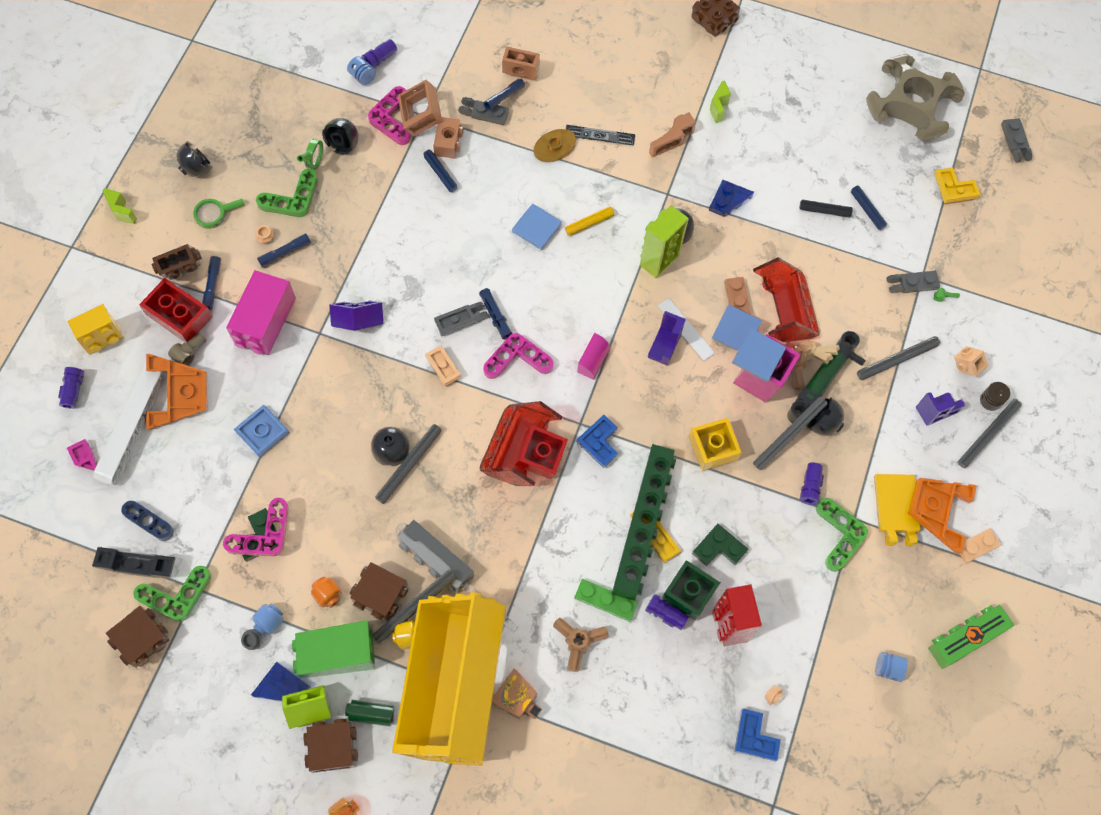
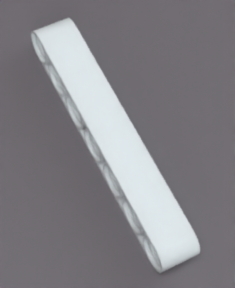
[93,362,167,486]

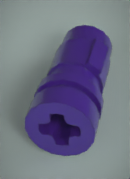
[361,39,397,68]
[58,367,85,409]
[799,462,824,505]
[645,594,689,630]

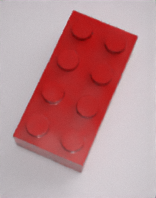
[712,584,762,647]

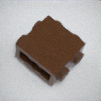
[691,0,740,37]
[151,244,202,280]
[350,562,409,620]
[105,606,170,668]
[303,719,358,773]

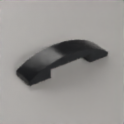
[92,547,176,578]

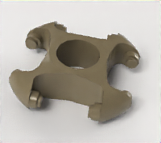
[866,54,965,141]

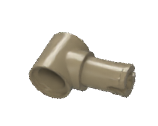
[168,332,206,366]

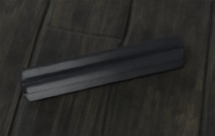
[799,199,853,217]

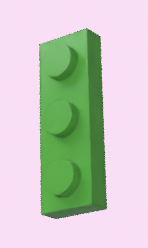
[574,579,638,622]

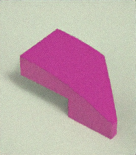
[67,439,97,471]

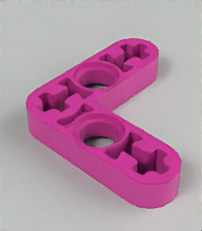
[368,86,410,145]
[483,333,553,379]
[223,498,289,557]

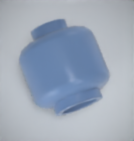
[252,604,283,635]

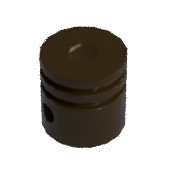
[980,382,1011,411]

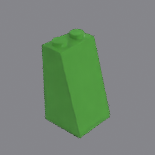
[292,620,375,679]

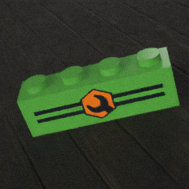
[928,604,1015,669]

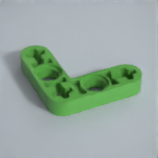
[256,169,318,217]
[816,498,868,572]
[133,566,211,622]

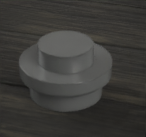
[241,629,262,650]

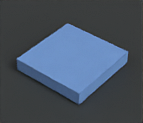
[512,203,562,250]
[712,304,762,351]
[732,328,786,382]
[234,405,290,458]

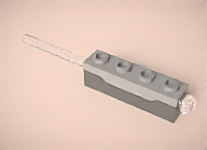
[396,519,519,633]

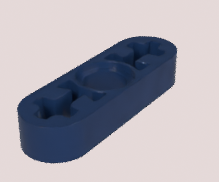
[121,500,174,541]

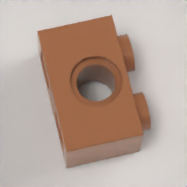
[502,46,540,80]
[433,117,463,159]

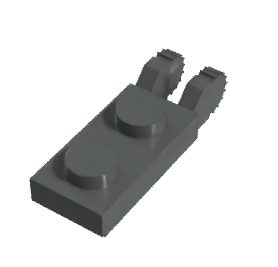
[458,97,509,126]
[1001,118,1033,162]
[886,270,940,293]
[434,302,489,336]

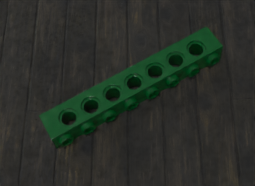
[612,444,677,601]

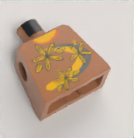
[492,668,542,719]

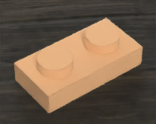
[425,345,461,387]
[959,528,1001,564]

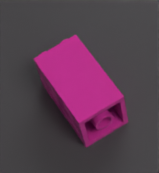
[226,270,296,355]
[733,334,801,402]

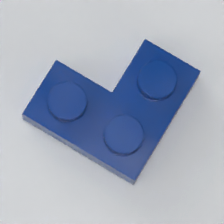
[576,415,618,468]
[734,709,781,762]

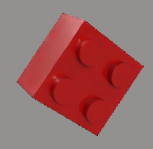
[514,425,568,479]

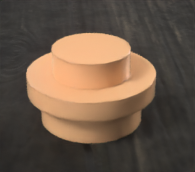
[255,225,274,243]
[765,685,783,706]

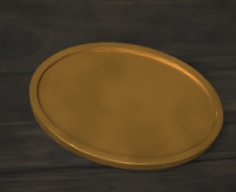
[534,129,576,162]

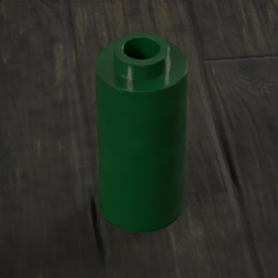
[345,699,395,727]

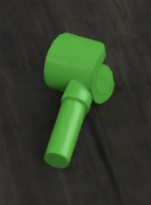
[933,288,960,302]

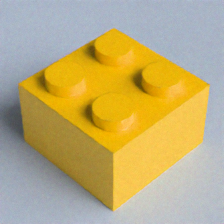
[67,304,124,355]
[689,418,742,471]

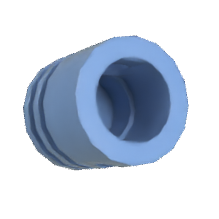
[347,56,376,85]
[875,651,908,682]

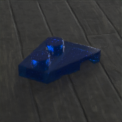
[709,179,754,217]

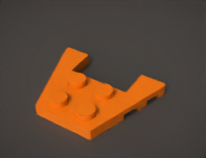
[146,354,207,429]
[908,478,976,554]

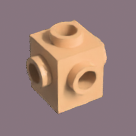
[954,346,989,377]

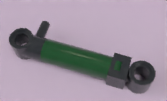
[787,331,866,423]

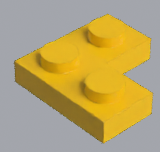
[934,167,980,204]

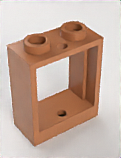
[398,80,442,136]

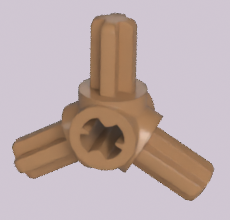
[785,341,806,389]
[553,617,609,672]

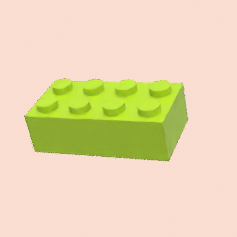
[640,205,689,278]

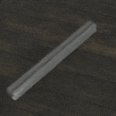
[857,336,940,380]
[753,397,828,470]
[957,399,1022,468]
[375,424,442,504]
[372,570,456,643]

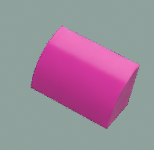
[577,332,610,380]

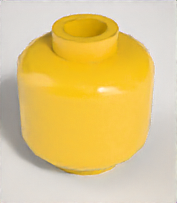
[392,620,415,650]

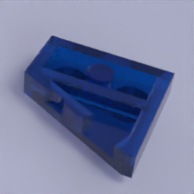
[251,661,310,701]

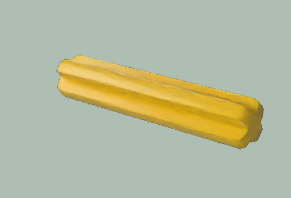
[565,206,614,236]

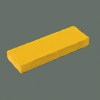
[630,512,681,564]

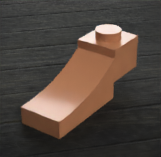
[649,112,696,158]

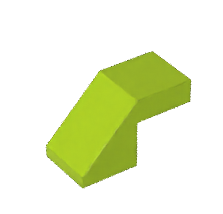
[709,80,731,123]
[102,188,137,224]

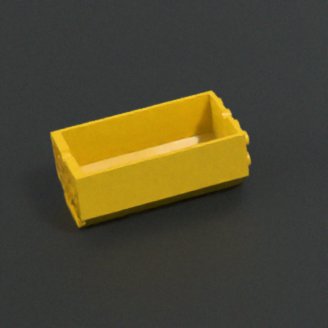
[392,592,506,766]

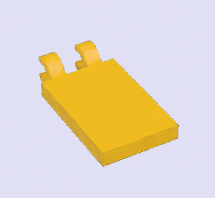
[874,474,921,546]

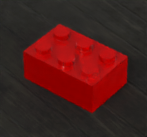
[139,277,213,343]

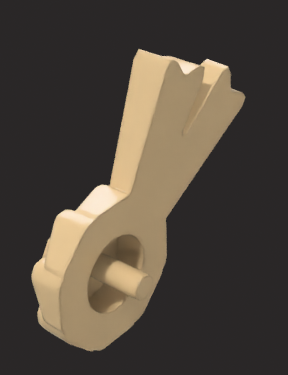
[797,340,840,364]

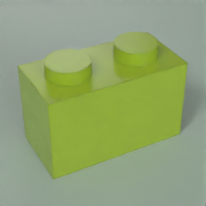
[282,685,331,729]

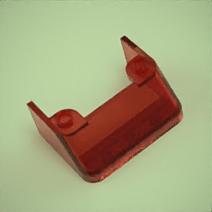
[753,257,820,343]
[480,401,563,486]

